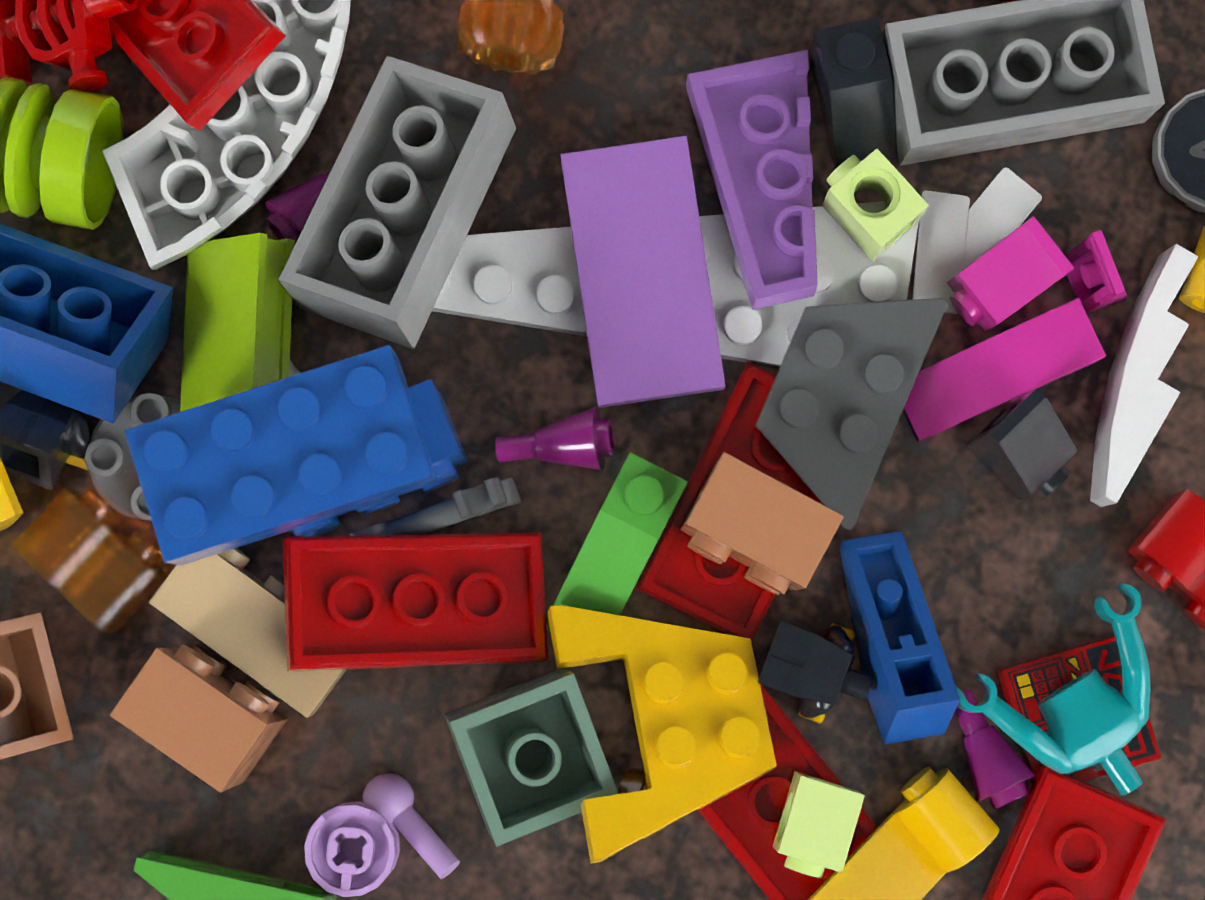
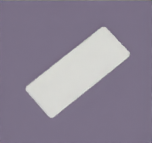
[964,167,1042,269]
[912,190,970,314]

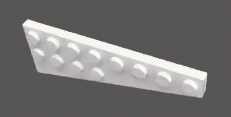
[432,201,919,368]

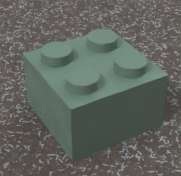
[444,668,619,847]

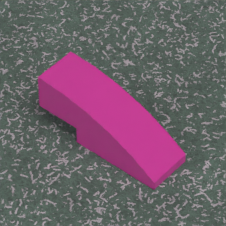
[903,298,1106,442]

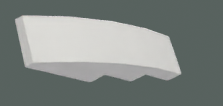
[1090,244,1198,507]

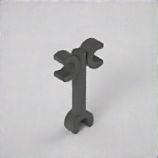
[349,477,522,536]

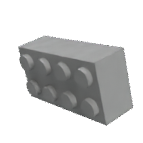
[882,0,1165,166]
[278,56,516,349]

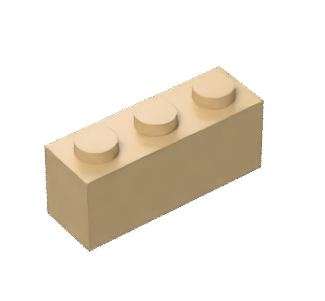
[149,548,347,718]

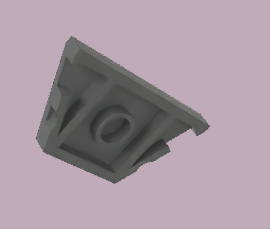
[755,298,948,530]

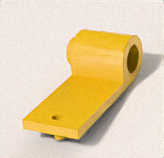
[808,766,1000,900]

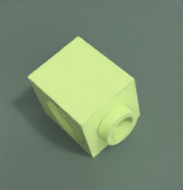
[822,148,929,262]
[773,771,865,878]

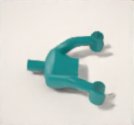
[956,583,1151,796]

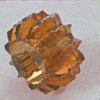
[457,0,565,75]

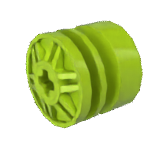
[0,77,123,230]

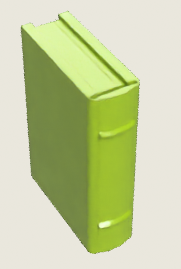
[180,233,295,412]

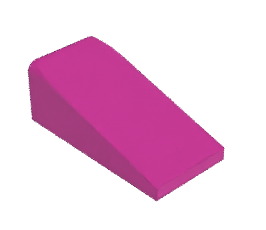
[1065,230,1128,314]

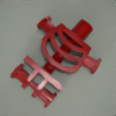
[0,0,139,92]

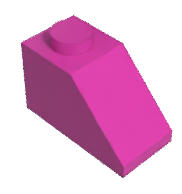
[947,216,1074,332]

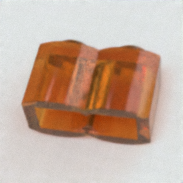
[12,488,168,633]

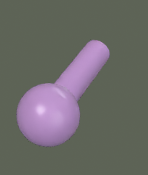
[363,773,460,879]

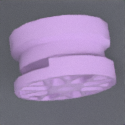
[304,801,400,897]

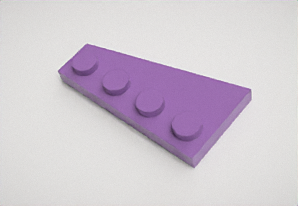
[686,50,818,310]

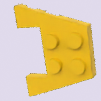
[547,605,777,864]

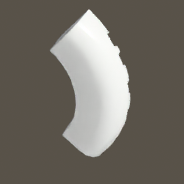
[102,0,351,270]

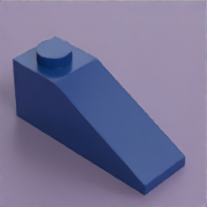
[839,531,960,745]

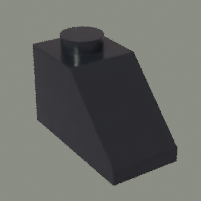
[809,17,897,169]
[966,388,1078,500]

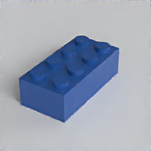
[0,224,173,423]
[124,345,438,565]

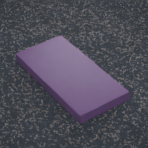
[560,136,726,408]

